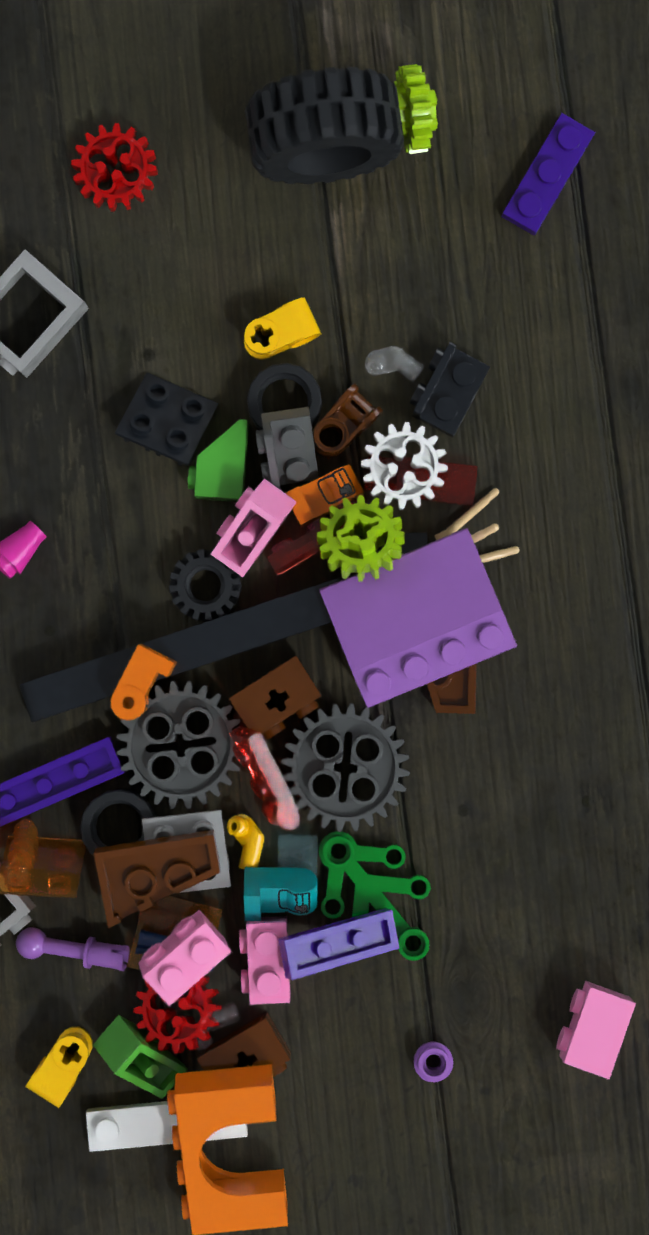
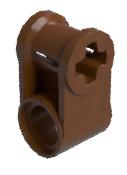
[313,383,384,458]

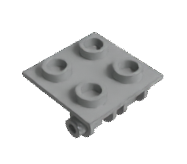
[142,810,231,893]

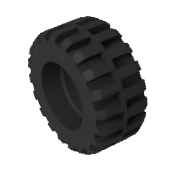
[245,67,404,184]

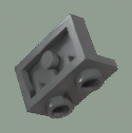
[255,407,319,490]

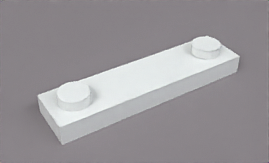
[86,1101,248,1152]

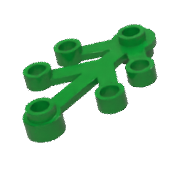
[319,831,431,961]

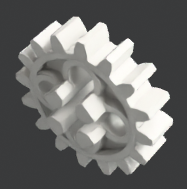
[361,422,448,510]

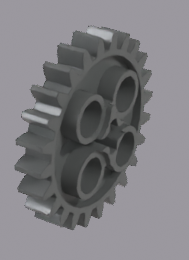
[117,681,245,809]
[282,703,410,832]

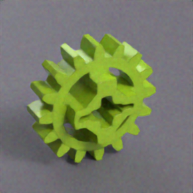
[394,64,438,154]
[317,495,404,582]

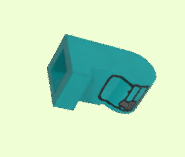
[244,867,318,921]

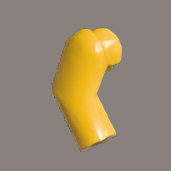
[226,814,264,869]

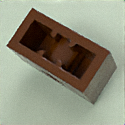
[229,656,322,740]
[197,1011,291,1077]

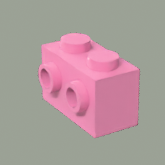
[211,479,297,577]
[138,910,231,1006]
[239,916,291,1005]
[556,981,636,1079]

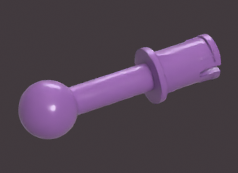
[16,927,130,971]

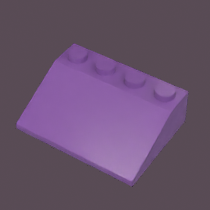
[320,528,517,708]

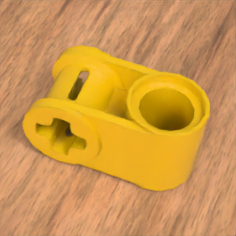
[244,297,322,360]
[25,1027,93,1108]

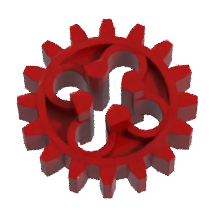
[71,123,158,212]
[133,975,222,1053]

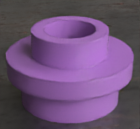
[414,1041,453,1082]

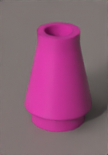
[0,521,46,579]

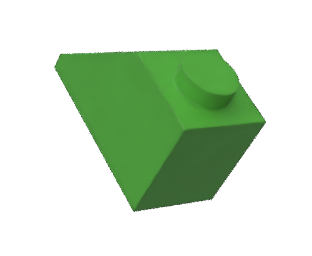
[188,419,249,502]
[93,1015,188,1099]

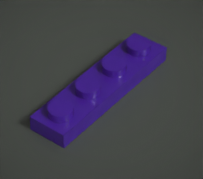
[0,736,126,827]

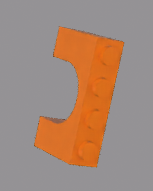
[168,1064,288,1235]

